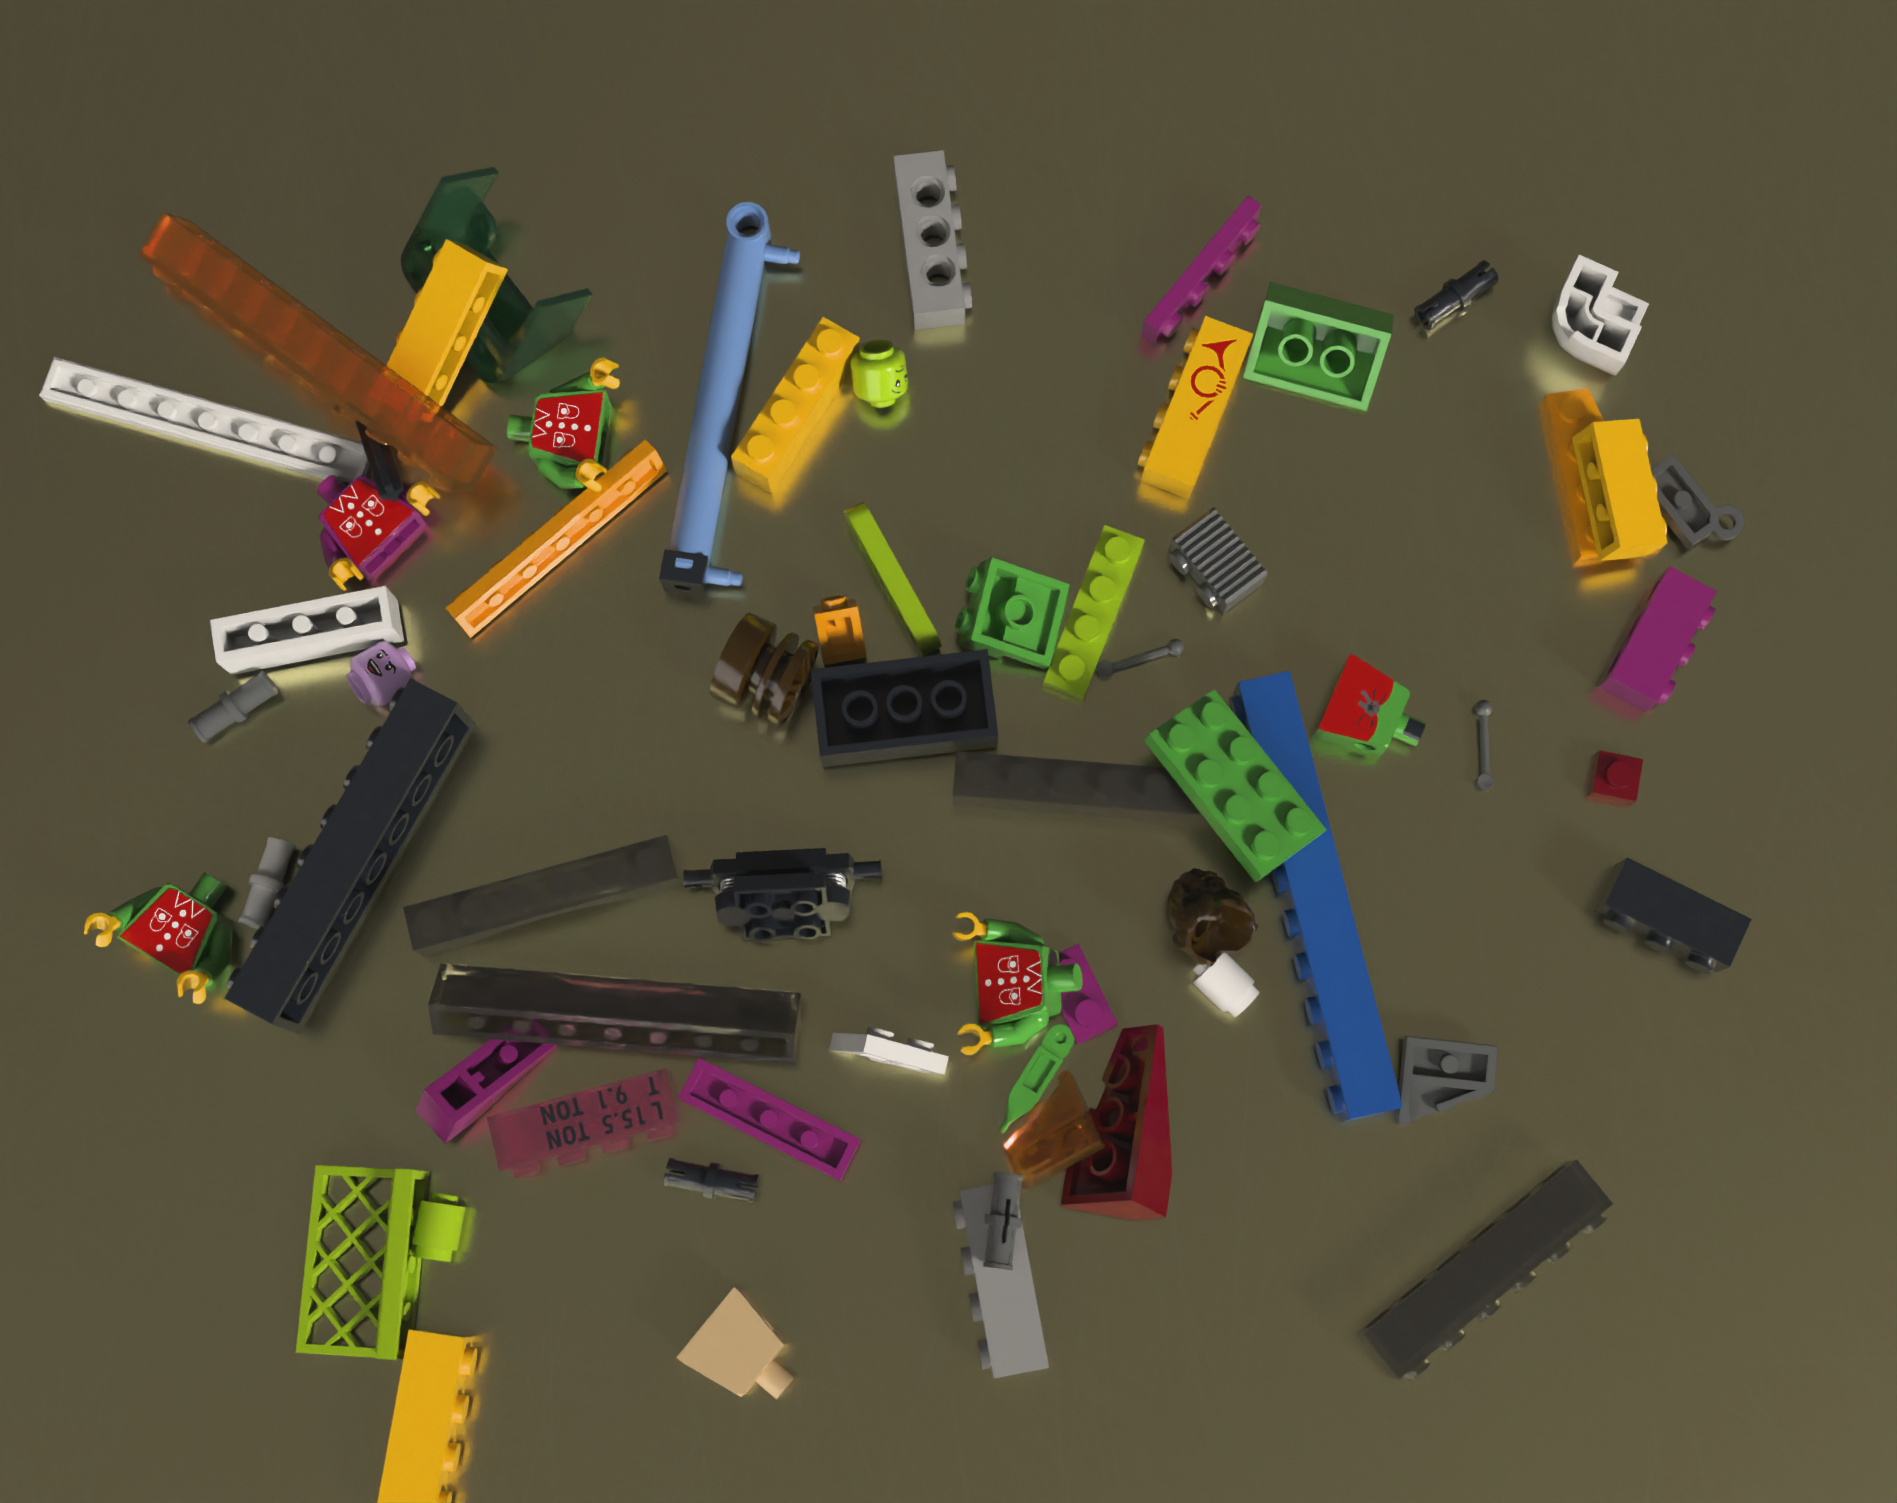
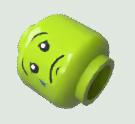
[851,339,908,407]

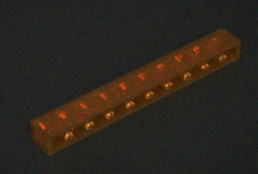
[139,212,498,493]

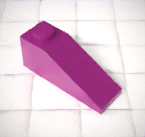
[415,1011,557,1144]

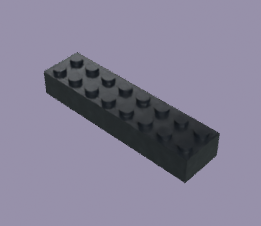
[224,678,475,1033]

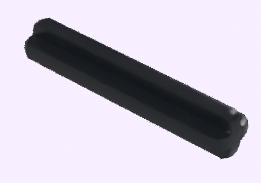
[353,402,405,503]

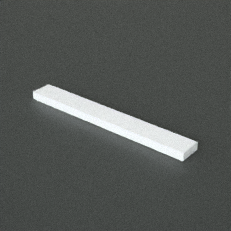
[39,357,371,486]

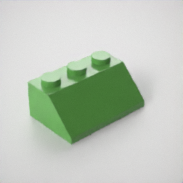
[1243,282,1394,411]

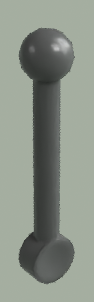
[1096,639,1184,679]
[1475,700,1495,791]

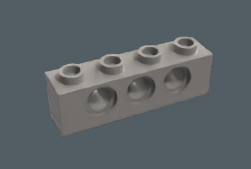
[893,150,972,330]

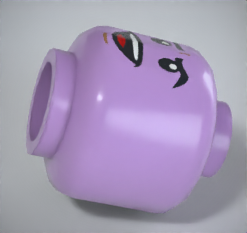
[346,641,416,707]

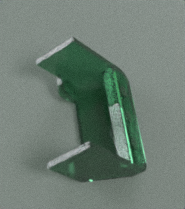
[401,167,593,383]

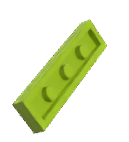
[1043,525,1145,701]

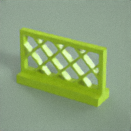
[296,1165,430,1360]

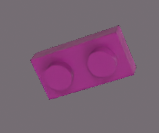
[1058,943,1118,1045]

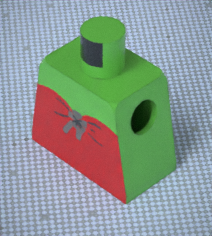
[1312,654,1426,755]

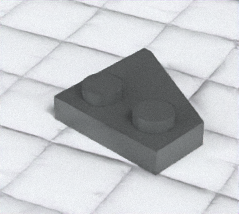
[1396,1035,1498,1125]

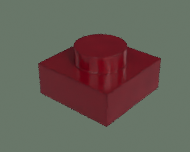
[1588,750,1643,805]

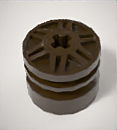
[709,612,819,728]

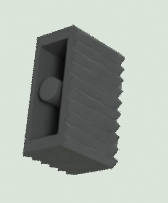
[1169,507,1268,614]

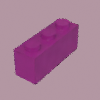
[1599,566,1717,712]

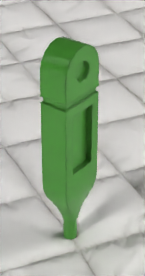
[999,1024,1075,1134]

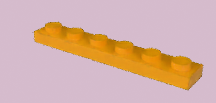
[445,439,668,638]

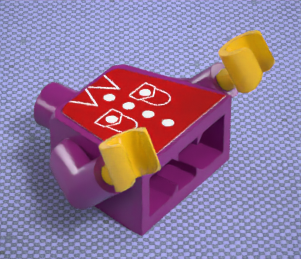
[317,475,441,592]

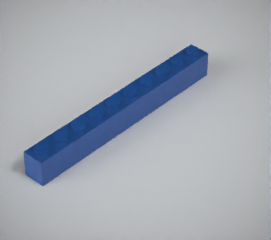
[1229,671,1403,1122]

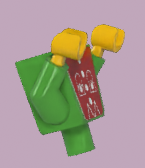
[507,357,620,492]
[84,872,232,1004]
[952,912,1082,1055]

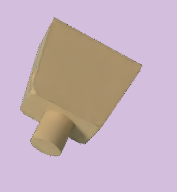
[676,1287,794,1400]

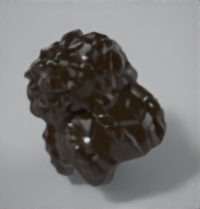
[1167,868,1258,966]

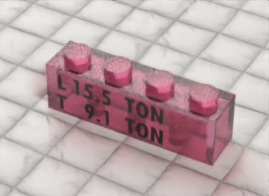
[487,1068,684,1179]

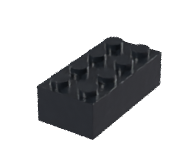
[810,649,998,767]

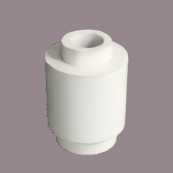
[1192,953,1260,1018]

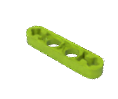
[843,502,942,657]

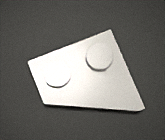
[829,1027,948,1074]

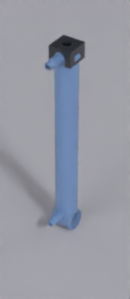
[659,202,800,597]

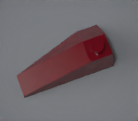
[1061,1024,1172,1220]

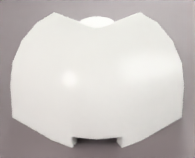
[1552,254,1649,376]

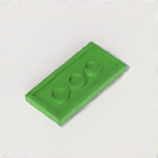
[1144,689,1327,883]

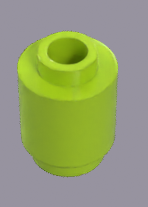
[412,1192,466,1262]

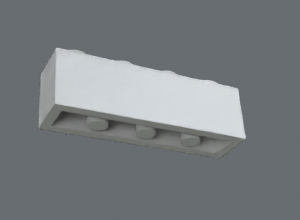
[210,586,404,675]

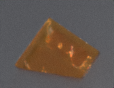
[1004,1069,1105,1190]

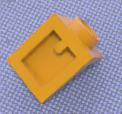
[813,595,867,665]

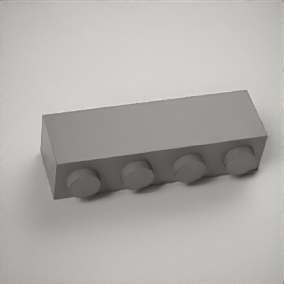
[952,1184,1049,1378]

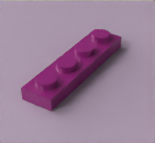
[1141,195,1262,346]
[678,1057,861,1181]

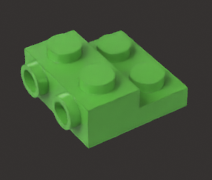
[955,557,1070,669]

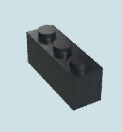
[1594,857,1752,974]

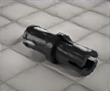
[1414,260,1499,330]
[664,1158,760,1204]

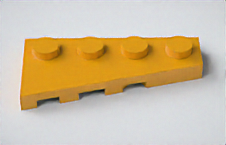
[1542,388,1666,562]

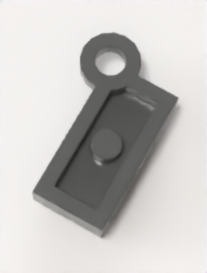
[1651,453,1745,550]

